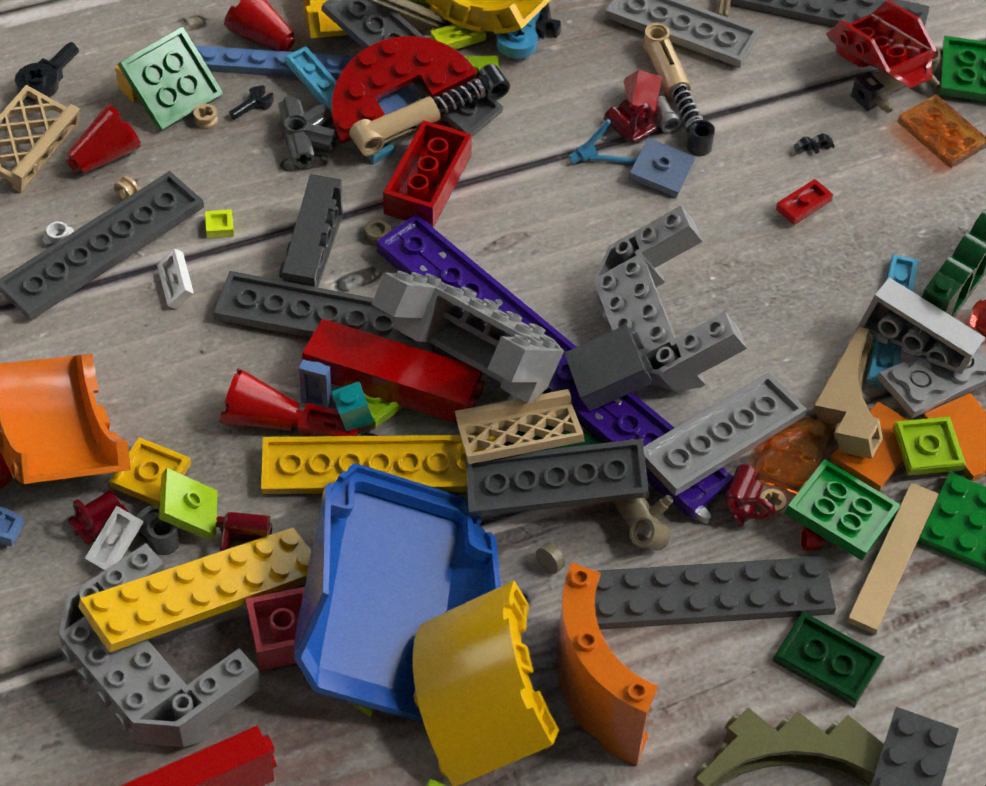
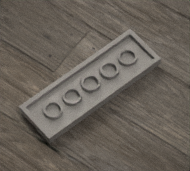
[605,0,760,68]
[644,372,807,496]

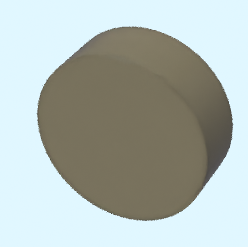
[364,219,391,246]
[536,543,565,574]

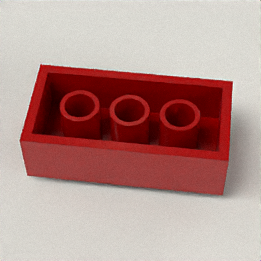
[383,120,472,228]

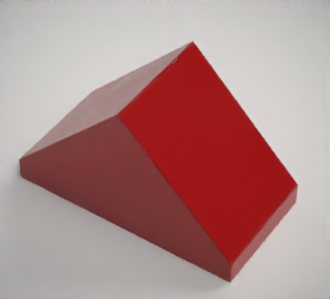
[623,70,662,115]

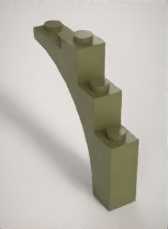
[693,708,884,786]

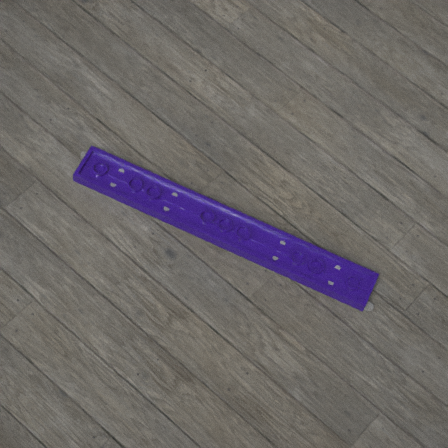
[376,214,733,524]

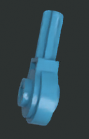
[496,10,541,59]

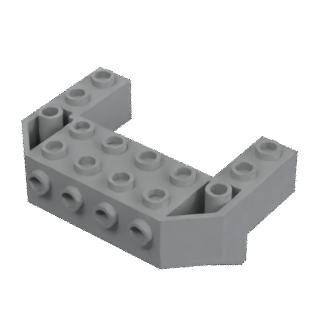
[593,206,747,391]
[371,270,564,403]
[59,544,261,747]

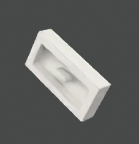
[157,249,194,309]
[85,506,144,570]

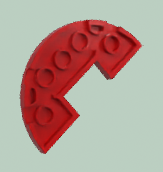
[332,36,478,145]

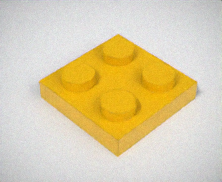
[109,437,191,507]

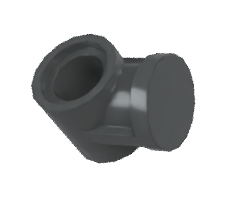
[137,505,180,555]

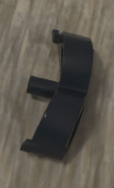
[794,133,835,155]

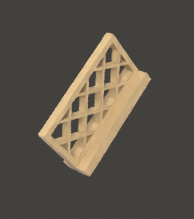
[0,85,80,193]
[455,389,585,464]

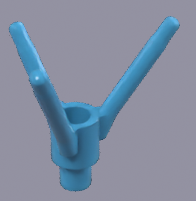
[568,119,637,164]

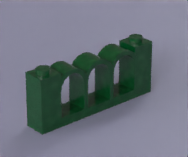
[922,209,986,317]

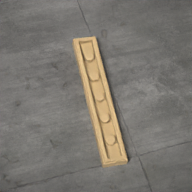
[847,482,939,635]

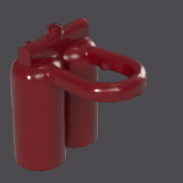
[603,99,657,143]
[725,464,776,527]
[68,490,129,545]
[216,512,273,552]

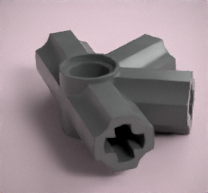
[278,96,337,168]

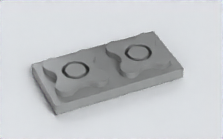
[877,350,986,418]

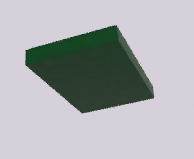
[773,612,885,707]

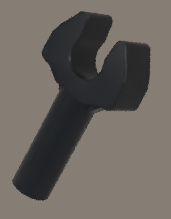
[536,3,561,39]
[229,85,274,120]

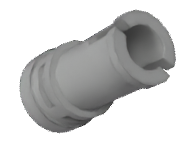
[655,96,681,134]

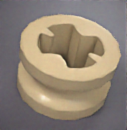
[193,103,218,129]
[113,176,140,200]
[758,489,786,519]

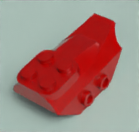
[826,0,937,89]

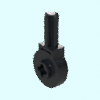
[15,42,79,101]

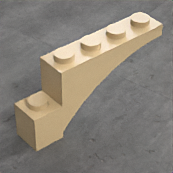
[814,327,883,459]

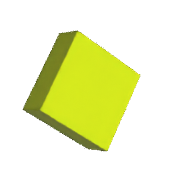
[205,209,234,239]

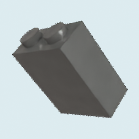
[564,324,653,411]

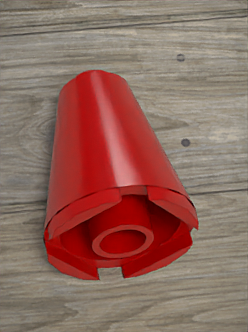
[224,0,295,52]
[66,104,141,174]
[219,368,303,431]

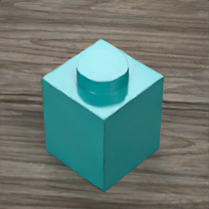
[332,382,374,431]

